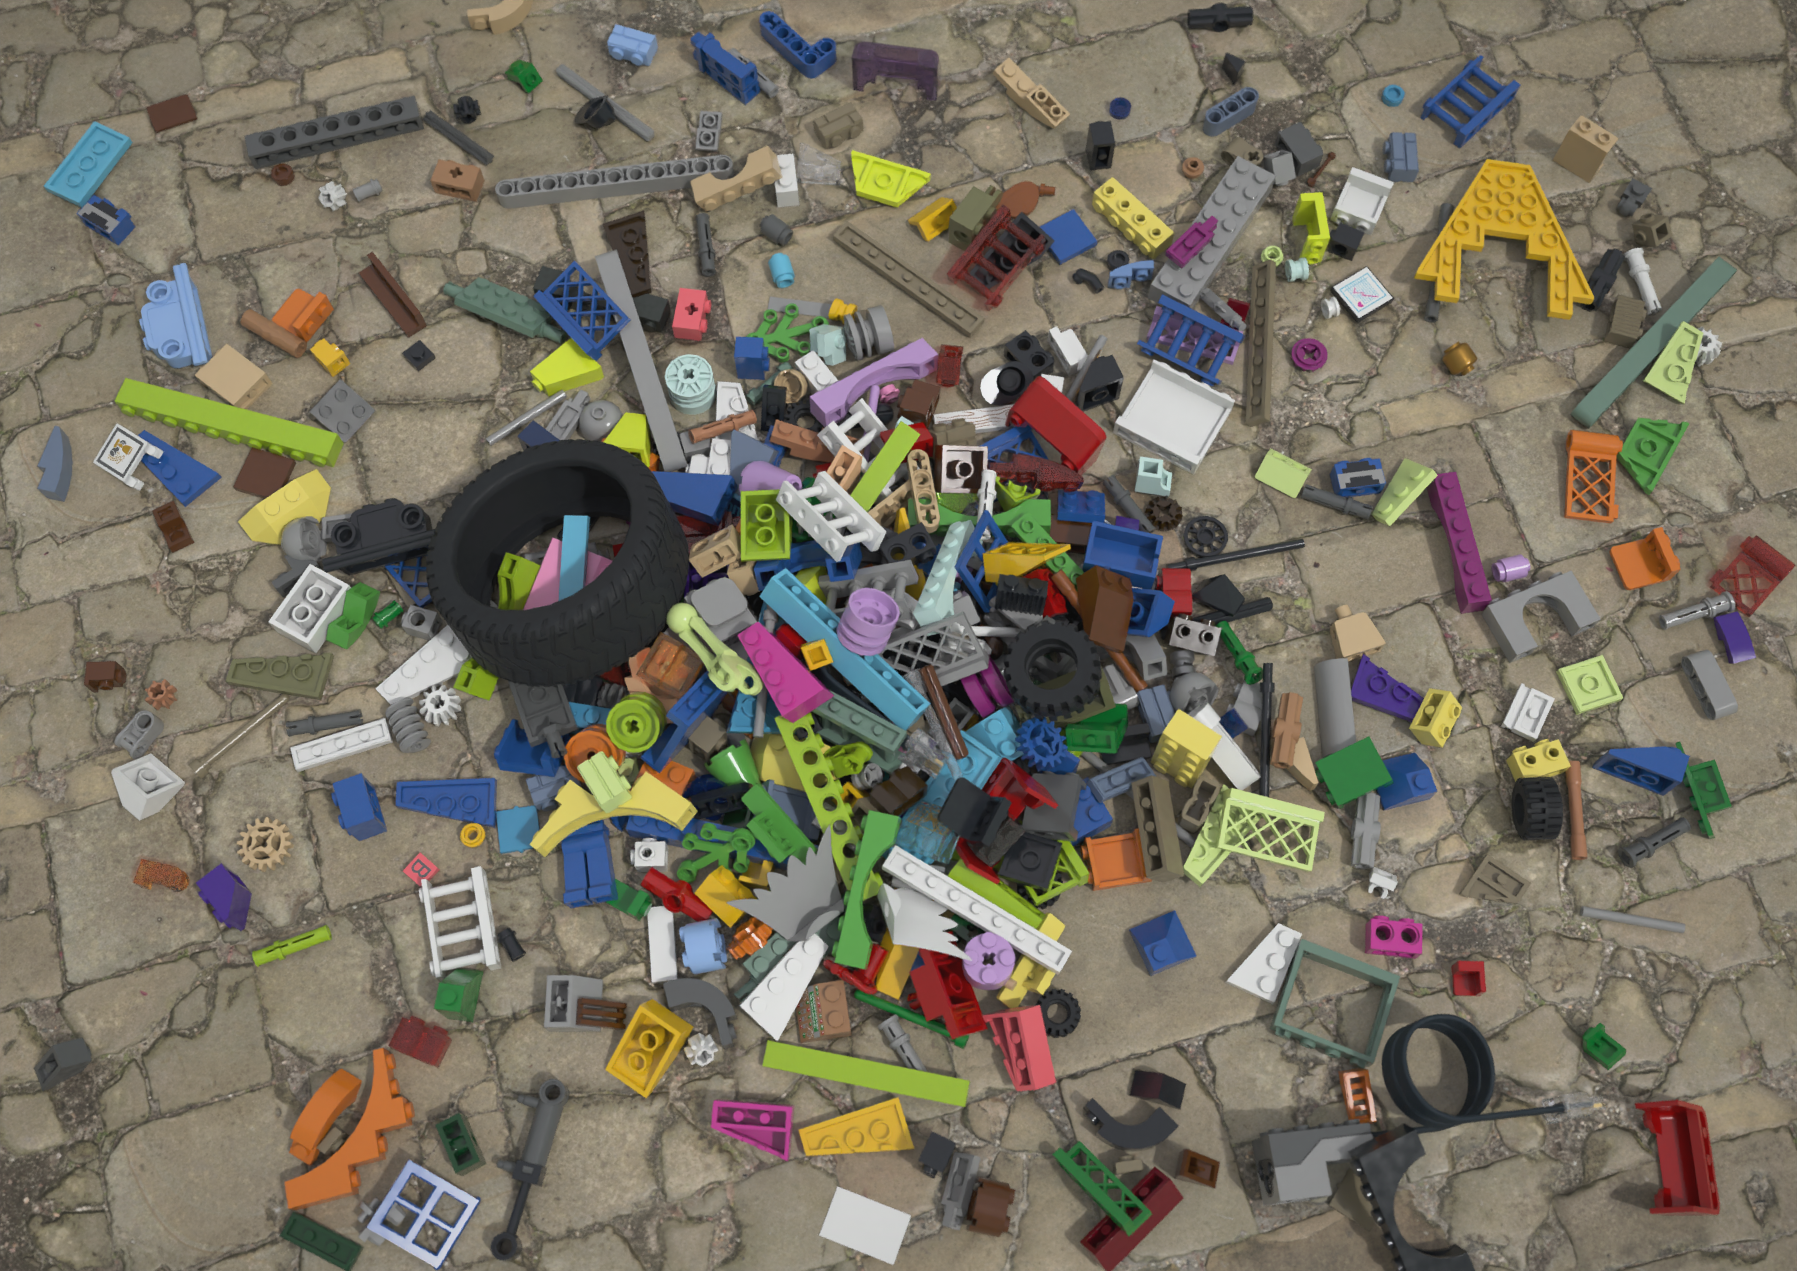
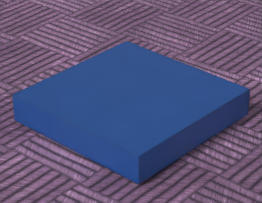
[1040,209,1097,265]

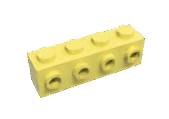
[1092,177,1175,260]

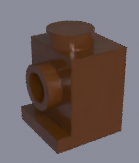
[84,661,127,693]

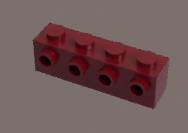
[1080,1167,1184,1271]

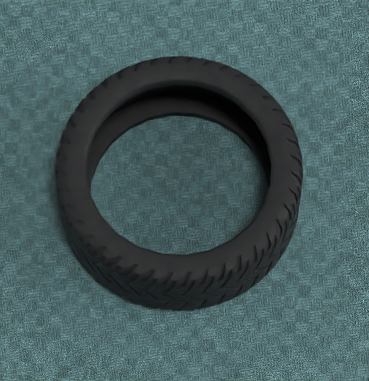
[426,439,689,687]

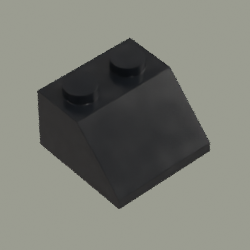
[1077,355,1124,412]

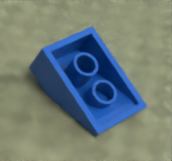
[1592,746,1690,796]

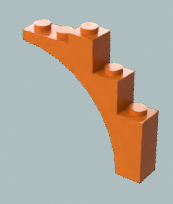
[285,1048,415,1211]

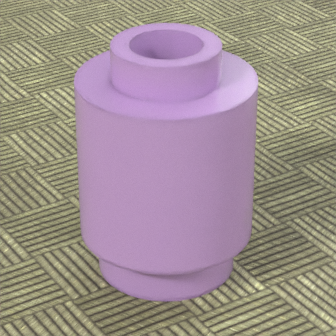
[1492,554,1530,582]

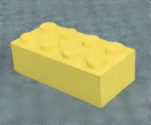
[1151,709,1222,789]

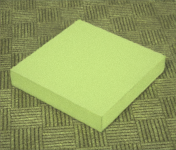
[1556,655,1623,715]

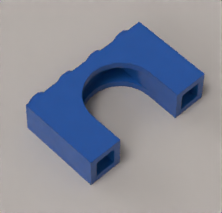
[754,540,862,591]

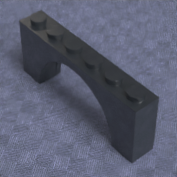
[1348,1123,1475,1271]

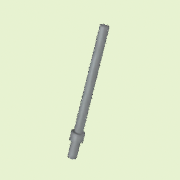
[753,604,778,738]

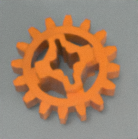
[727,916,773,959]

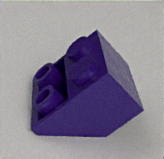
[196,863,252,931]

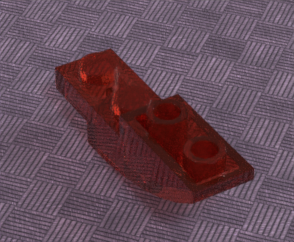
[987,454,1084,492]

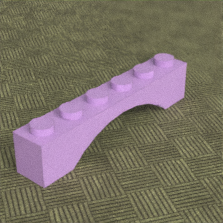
[810,338,938,427]

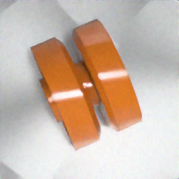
[564,724,626,783]

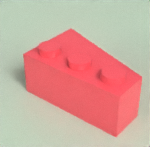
[982,1005,1056,1091]

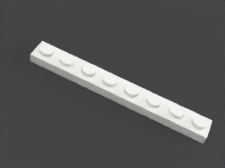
[882,845,1072,975]

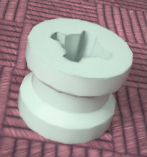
[1285,257,1309,282]

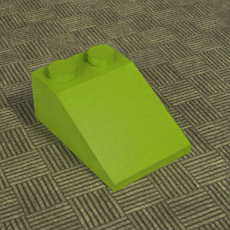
[741,489,793,561]

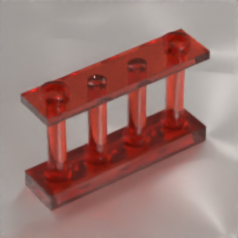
[947,204,1046,311]

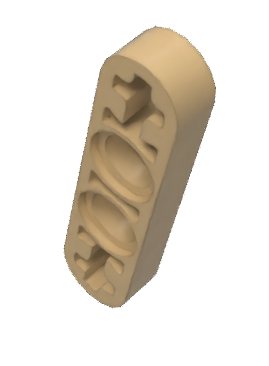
[907,449,940,533]

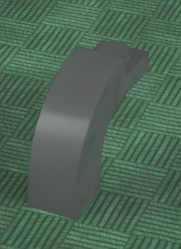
[663,978,738,1050]

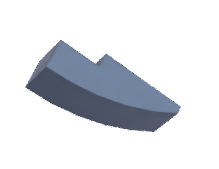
[37,426,73,502]

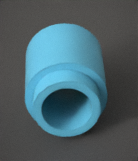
[768,253,795,288]

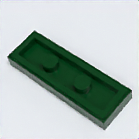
[280,1211,364,1271]

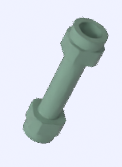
[745,361,793,406]

